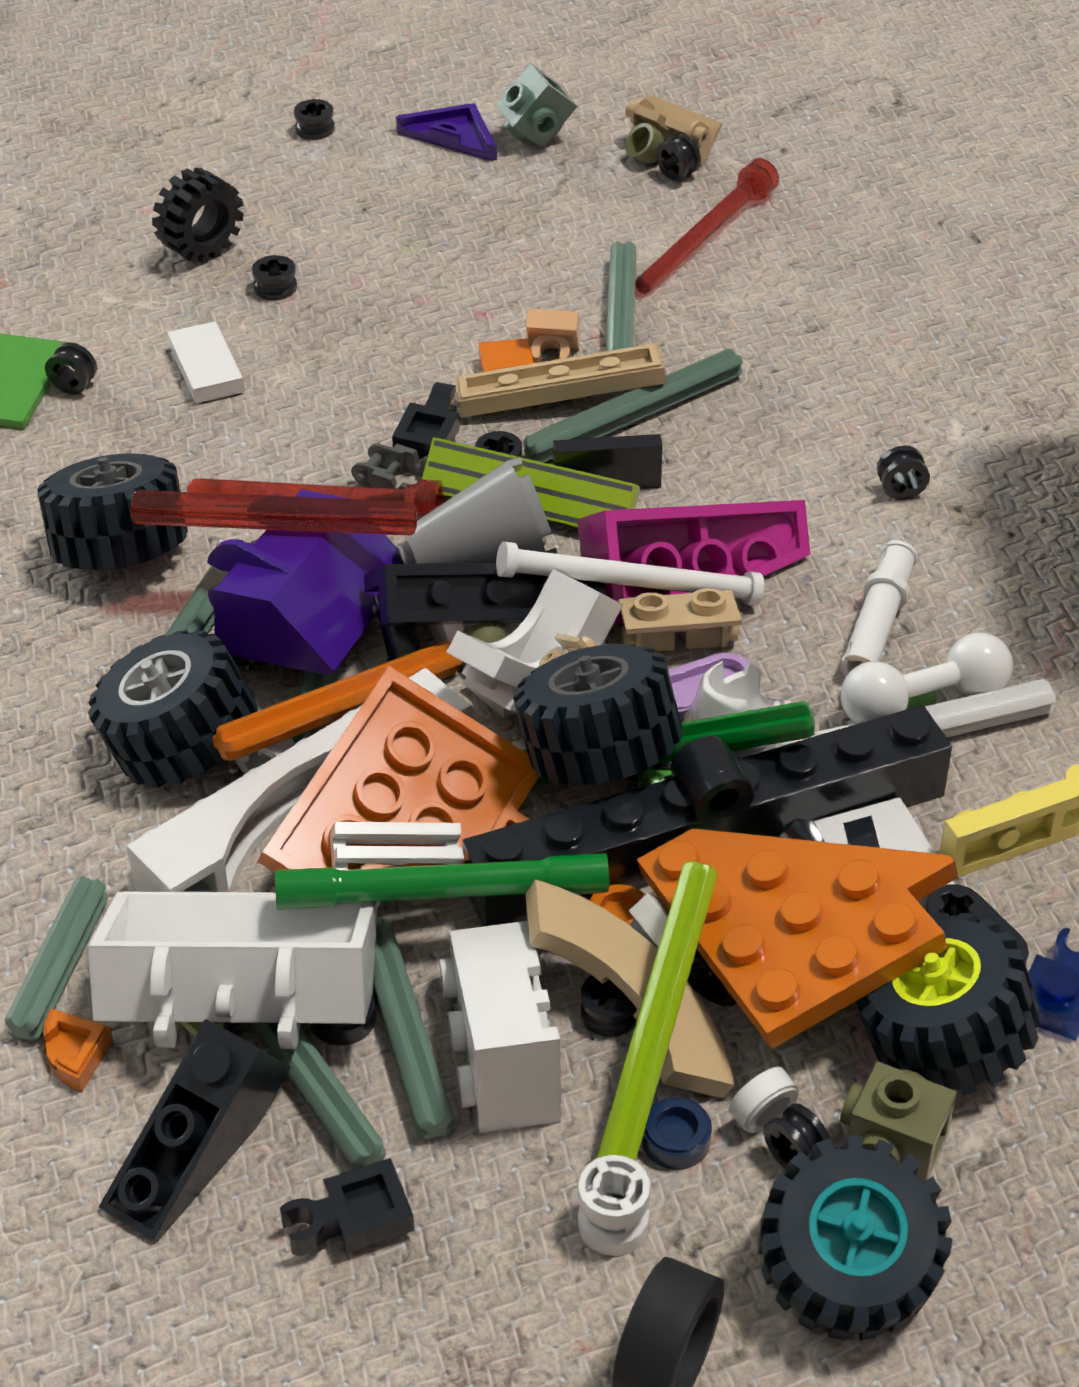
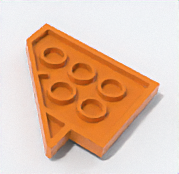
[258,666,539,873]
[637,828,958,1049]

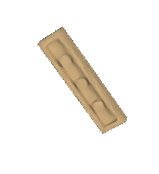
[456,343,666,417]

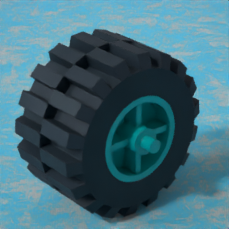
[758,1136,953,1340]

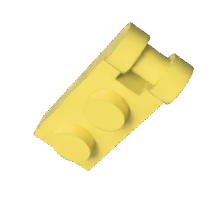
[939,764,1079,877]

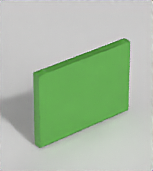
[0,333,66,430]

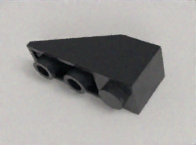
[98,1019,291,1241]

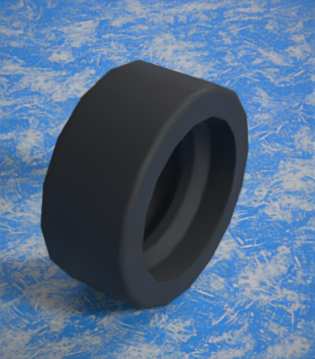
[612,1257,724,1387]

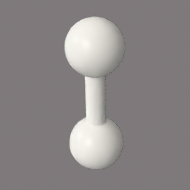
[841,632,1013,724]

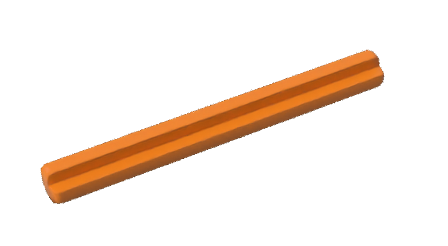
[212,641,463,761]

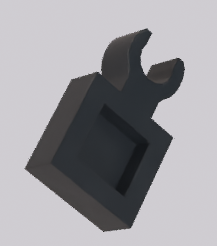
[280,1158,415,1256]

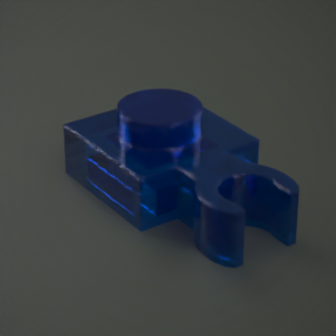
[1028,928,1079,1041]

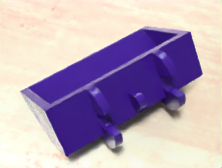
[207,489,404,675]

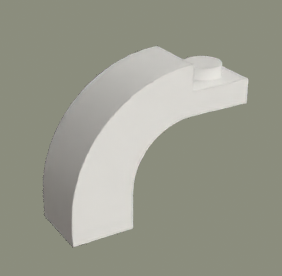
[447,569,623,712]

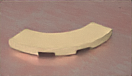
[526,880,735,1098]

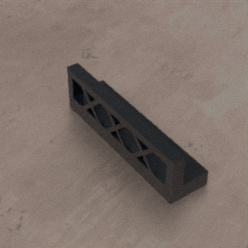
[364,563,605,626]

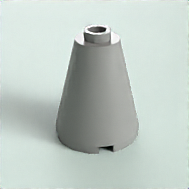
[397,457,558,564]

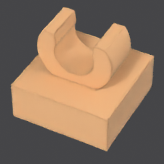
[526,308,581,363]

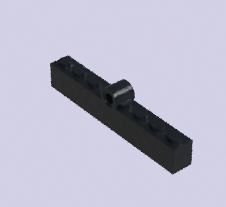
[462,705,952,927]

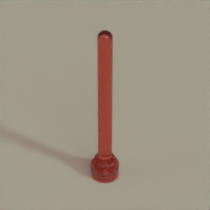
[635,158,779,294]
[187,478,444,521]

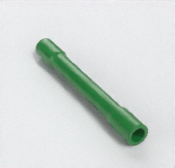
[275,853,609,910]

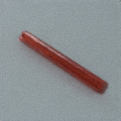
[130,490,417,536]

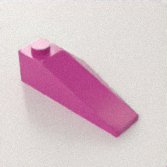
[577,500,811,625]

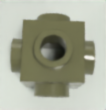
[840,1061,957,1182]

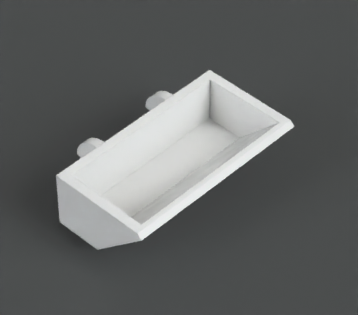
[88,892,378,1049]

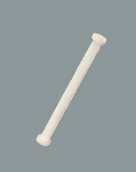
[496,541,764,606]

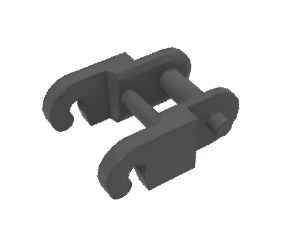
[351,443,428,503]

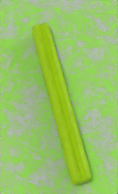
[597,861,718,1161]

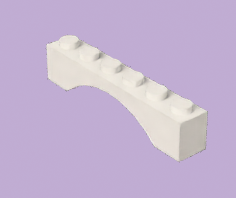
[126,668,472,892]

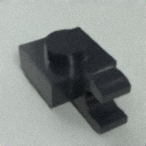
[392,381,460,458]

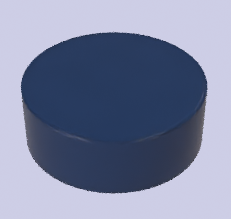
[642,1097,712,1170]

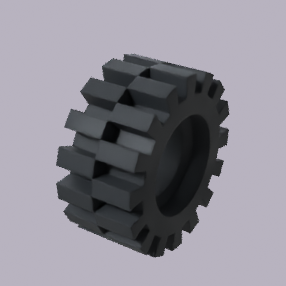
[152,167,244,263]

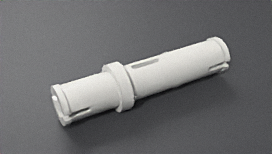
[840,540,918,676]

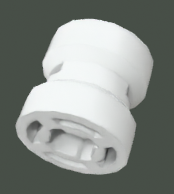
[578,1155,650,1256]

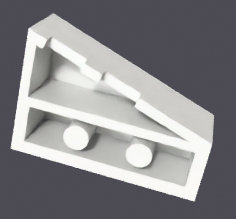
[439,921,561,1134]

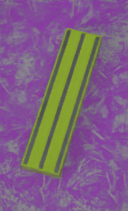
[419,437,640,528]

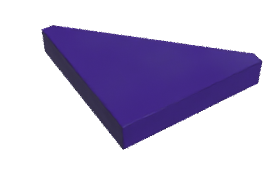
[395,103,497,161]

